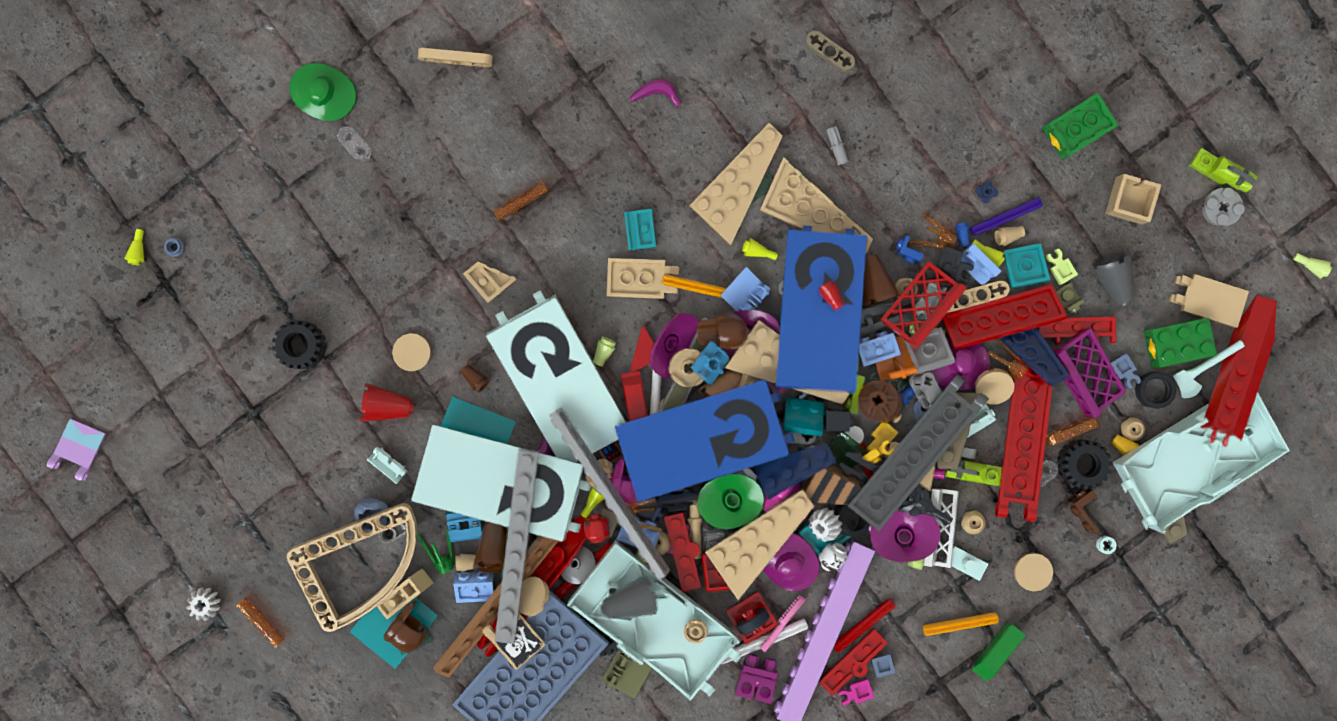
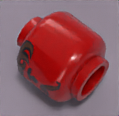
[584,514,610,543]

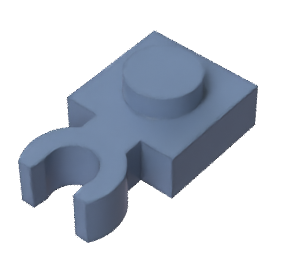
[1110,353,1141,389]

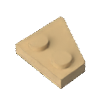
[463,262,516,304]

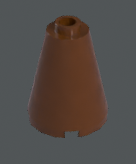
[862,252,900,307]
[473,521,507,573]

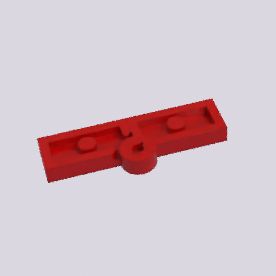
[664,512,701,592]
[819,628,888,696]

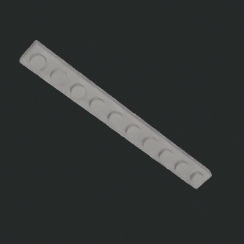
[549,407,670,580]
[495,449,539,644]

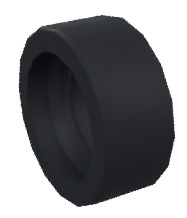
[1135,372,1177,409]
[834,504,870,536]

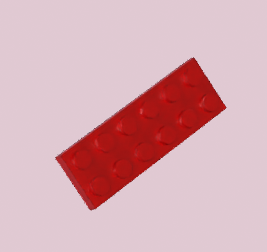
[941,284,1067,350]

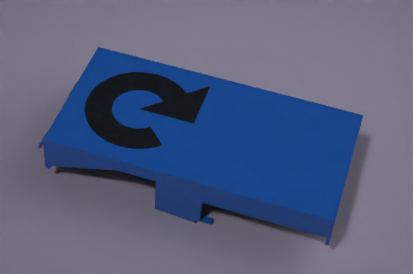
[775,225,867,394]
[615,380,795,502]

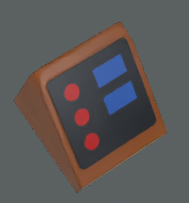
[598,441,623,462]

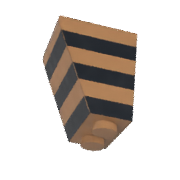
[800,465,861,505]

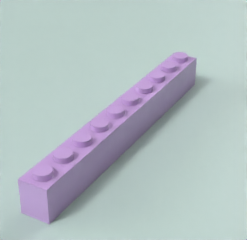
[774,539,875,721]

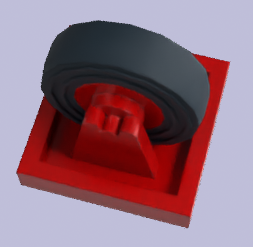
[725,591,778,644]

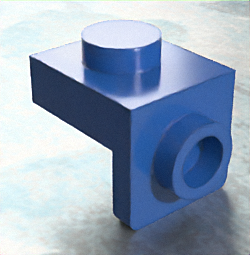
[895,235,924,264]

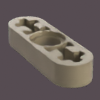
[805,31,855,72]

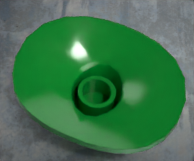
[289,63,357,121]
[697,474,765,529]

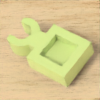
[1046,249,1078,285]

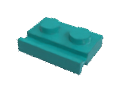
[624,209,656,251]

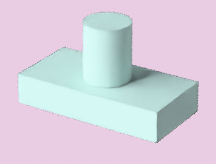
[944,545,988,581]

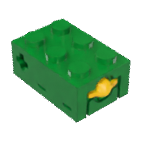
[1042,93,1119,160]
[1143,317,1217,368]

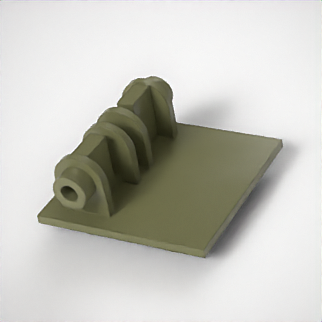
[601,649,652,699]

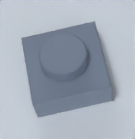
[871,653,895,678]

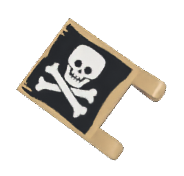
[482,612,546,670]

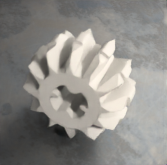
[808,507,842,542]
[186,588,221,621]

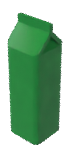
[971,621,1026,682]

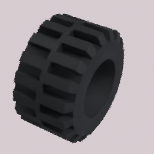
[272,321,327,369]
[1057,439,1113,489]

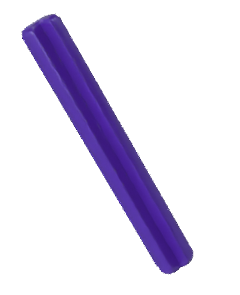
[970,198,1043,236]

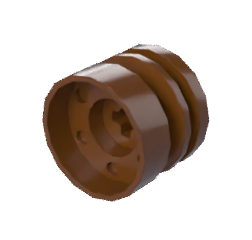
[858,380,904,423]

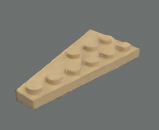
[690,123,783,246]
[760,157,873,253]
[725,321,850,404]
[706,489,814,600]

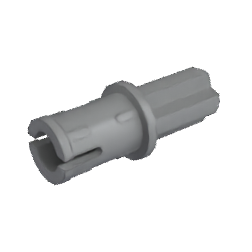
[827,126,849,165]

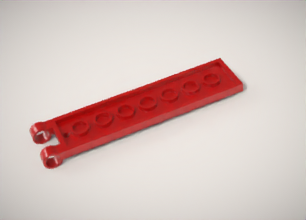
[995,355,1053,522]

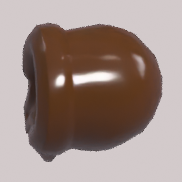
[697,313,748,349]
[383,600,427,653]

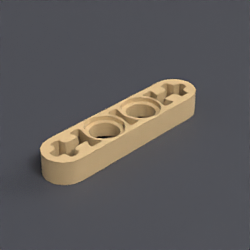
[418,48,493,67]
[937,281,1010,313]

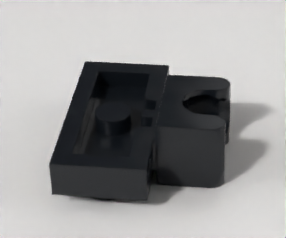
[932,245,974,288]
[657,491,698,515]

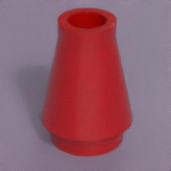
[818,280,845,311]

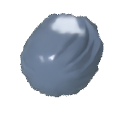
[354,498,390,531]

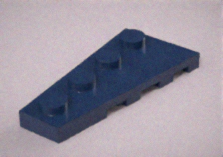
[998,328,1069,386]
[753,443,837,499]

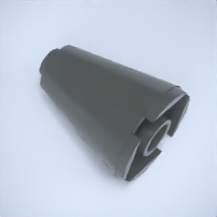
[1091,251,1134,306]
[600,576,658,619]

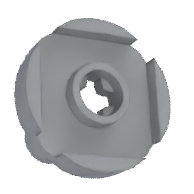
[1202,188,1245,227]

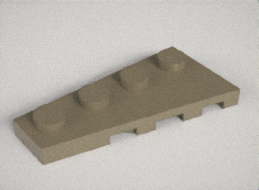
[937,393,980,469]

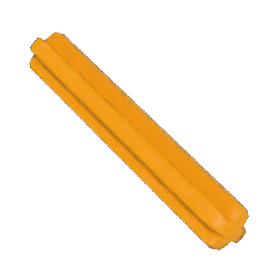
[662,274,727,298]
[923,612,999,636]

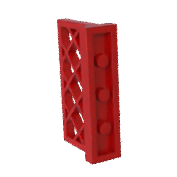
[880,261,967,350]

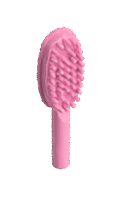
[759,595,807,652]

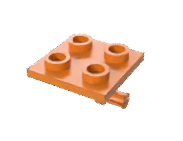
[875,337,917,381]

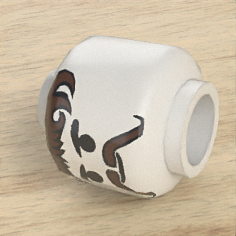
[819,542,848,571]

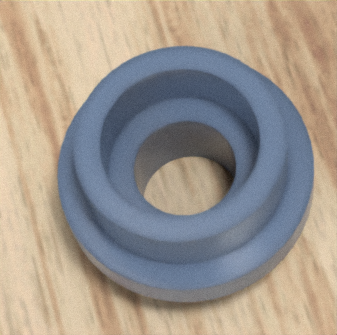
[164,237,185,257]

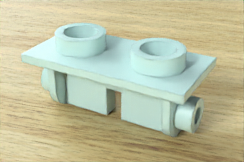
[915,283,947,320]
[967,404,996,438]
[367,446,408,484]

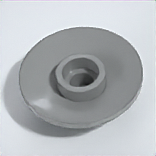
[561,546,596,584]

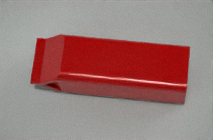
[621,371,648,422]

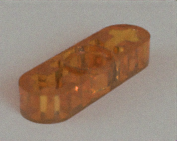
[1046,417,1100,446]

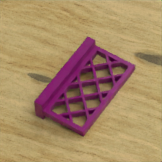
[1052,328,1127,418]

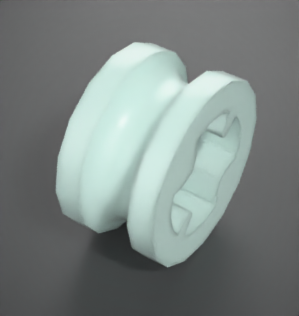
[1096,536,1117,554]

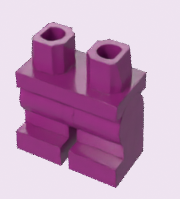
[734,653,778,704]

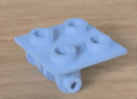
[720,267,771,311]

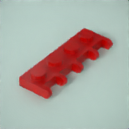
[1037,317,1116,345]

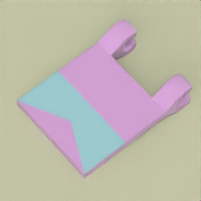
[46,419,106,481]

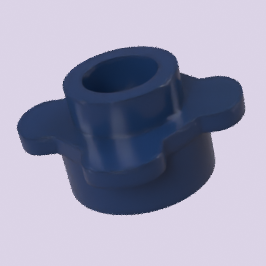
[975,180,999,203]

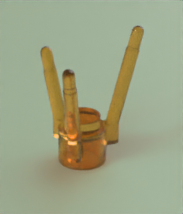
[908,213,957,250]
[988,339,1029,380]
[626,498,662,532]

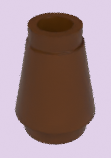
[461,365,489,393]

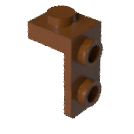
[1068,488,1099,535]

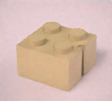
[1105,174,1161,224]

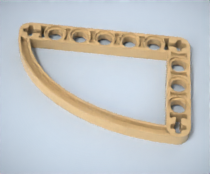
[287,503,417,632]

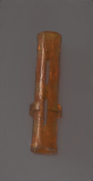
[493,182,548,222]
[236,598,284,648]

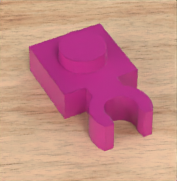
[837,678,874,705]

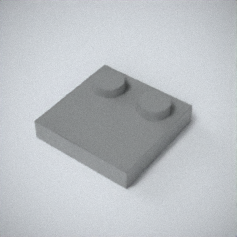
[904,327,955,375]

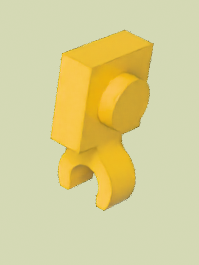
[867,423,899,452]
[862,440,895,464]

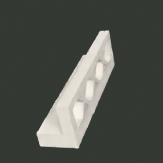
[924,488,959,568]

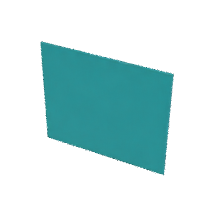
[440,396,516,444]
[350,583,438,669]

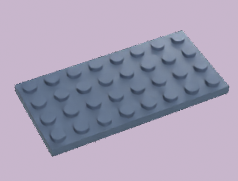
[452,591,609,721]

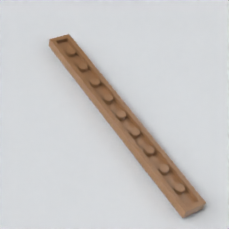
[433,535,559,678]

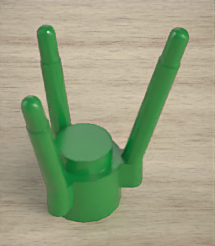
[417,529,455,574]

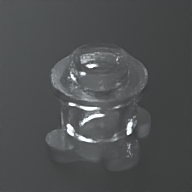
[702,526,725,549]

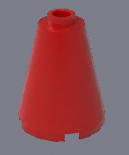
[360,383,414,422]

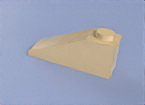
[377,568,433,619]

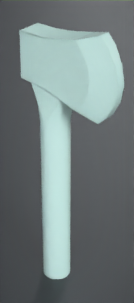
[1173,340,1245,398]

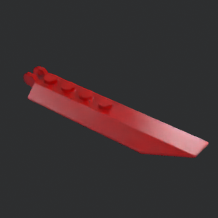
[1201,295,1277,447]
[477,515,587,657]

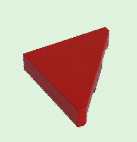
[630,327,654,373]

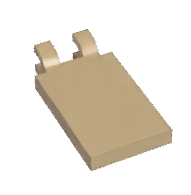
[607,258,679,299]
[1169,274,1249,328]

